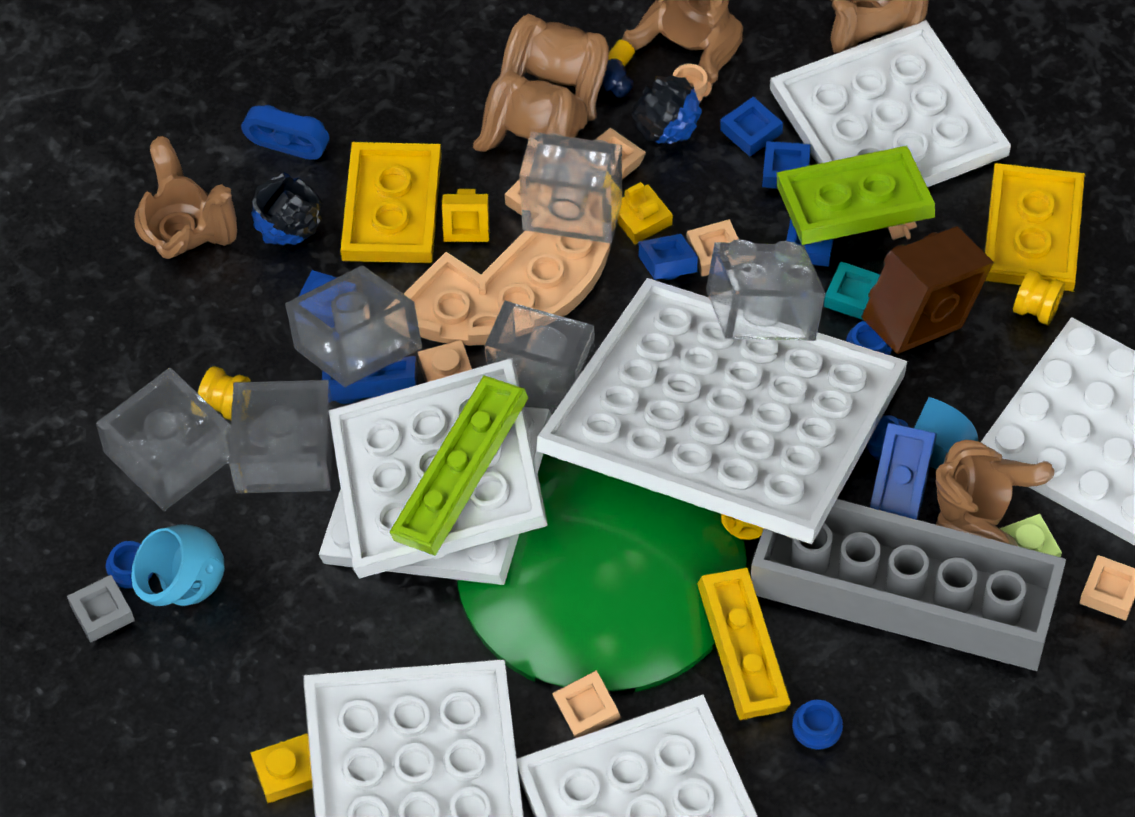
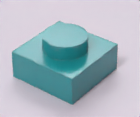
[824,262,880,320]

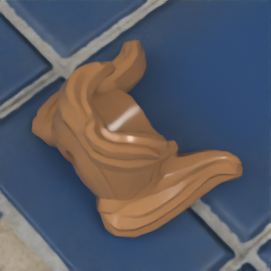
[622,0,743,84]
[830,0,928,54]
[500,14,609,121]
[473,70,588,177]
[134,136,237,259]
[936,440,1054,546]

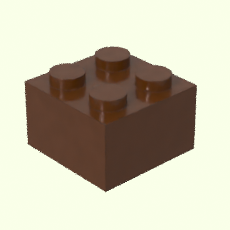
[862,226,994,354]

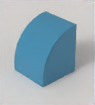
[914,397,978,469]

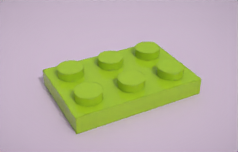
[777,146,935,245]

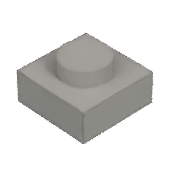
[67,575,135,643]

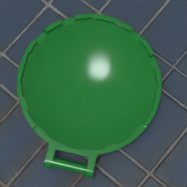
[457,453,746,692]

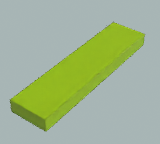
[389,375,529,556]

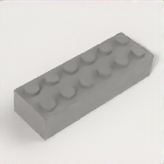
[751,499,1066,671]

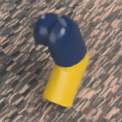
[602,40,635,98]

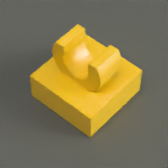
[610,182,673,245]
[442,189,490,242]

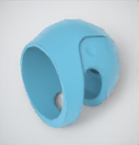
[131,525,225,606]

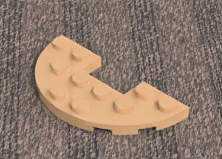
[386,142,612,346]

